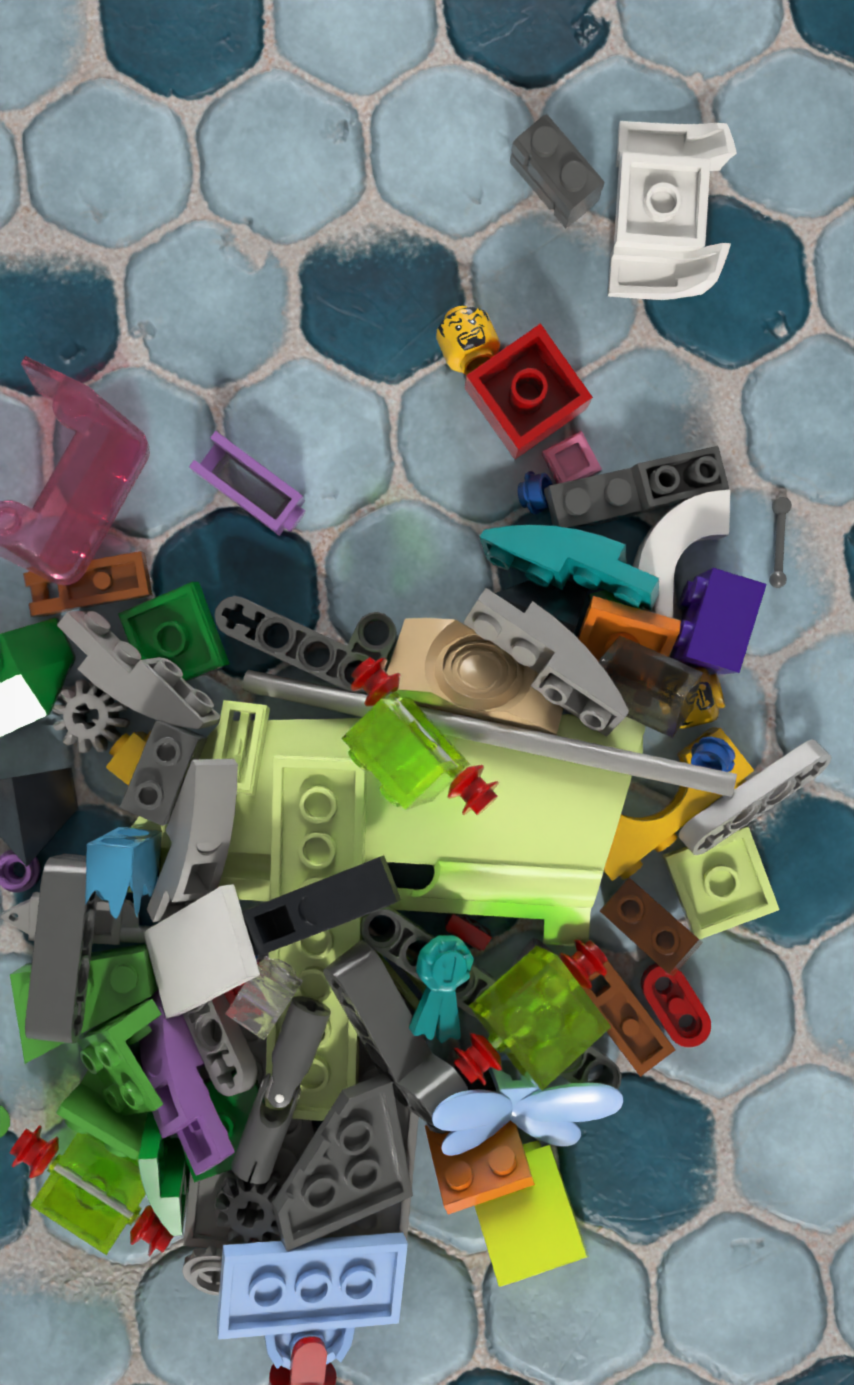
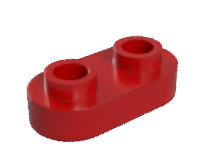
[640,963,711,1048]

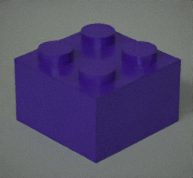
[669,568,767,675]

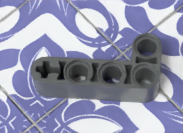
[215,596,397,693]
[25,853,101,1043]
[323,940,468,1125]

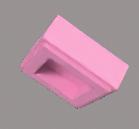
[542,431,602,484]

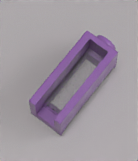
[189,431,306,536]

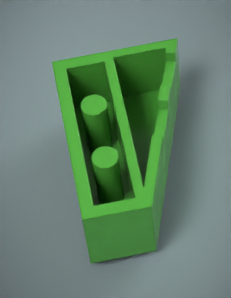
[10,943,158,1064]

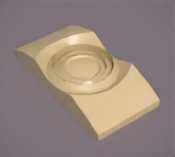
[386,618,563,735]

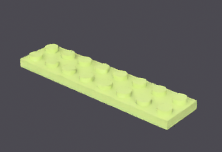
[265,755,368,1121]

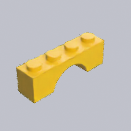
[604,727,754,881]

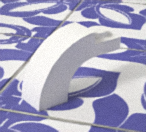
[633,490,730,618]

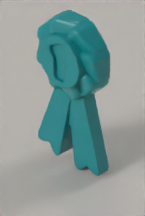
[409,935,474,1043]

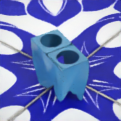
[85,827,162,919]

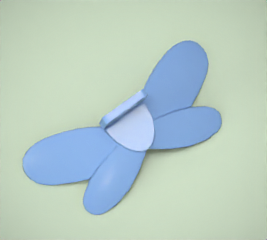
[431,1048,623,1156]

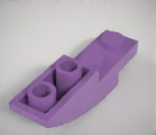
[139,990,235,1176]

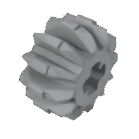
[52,680,130,753]

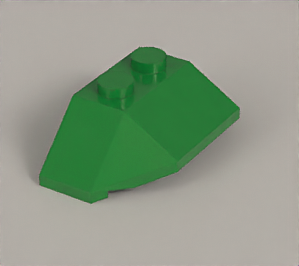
[0,617,76,737]

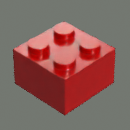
[465,323,593,460]

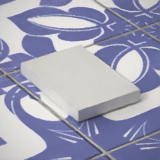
[143,884,260,1019]

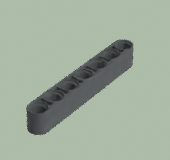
[361,905,622,1090]

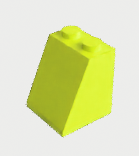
[475,1140,589,1287]

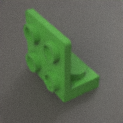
[77,999,163,1116]
[56,1057,148,1160]

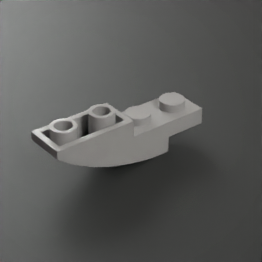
[463,588,629,737]
[57,611,220,729]
[147,759,238,922]

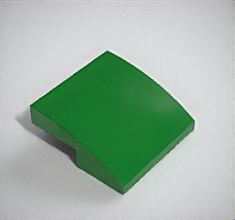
[138,1111,190,1236]

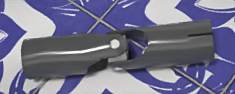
[231,996,331,1184]

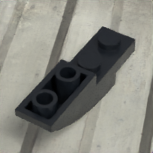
[242,855,401,956]

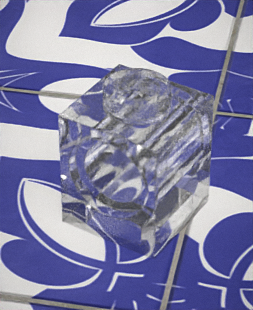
[225,955,303,1040]

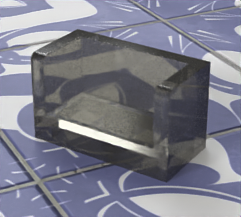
[599,635,703,738]

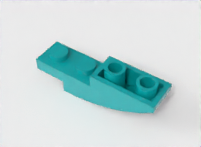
[479,525,659,610]

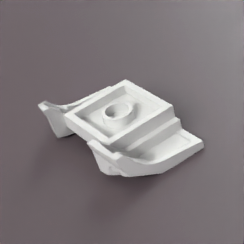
[608,121,737,300]

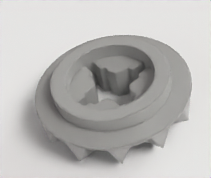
[182,1245,223,1296]

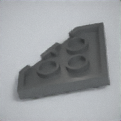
[272,1073,413,1251]

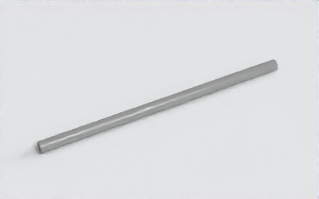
[243,670,737,797]

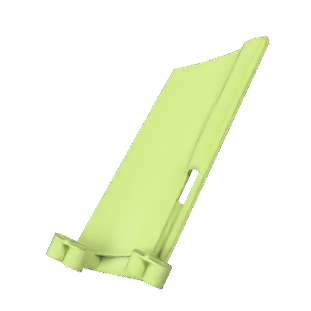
[127,687,645,946]

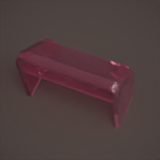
[0,356,150,585]

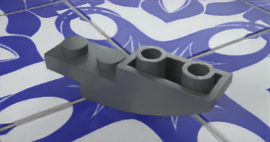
[544,446,729,529]

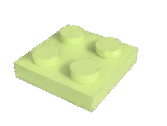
[662,825,780,939]

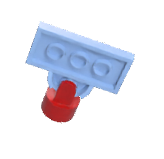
[216,1232,408,1385]

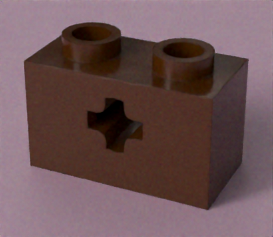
[600,878,703,976]

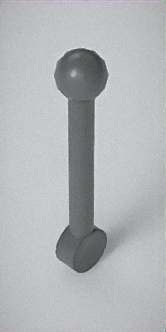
[769,497,792,588]

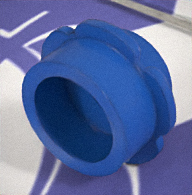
[517,471,553,515]
[691,737,735,772]

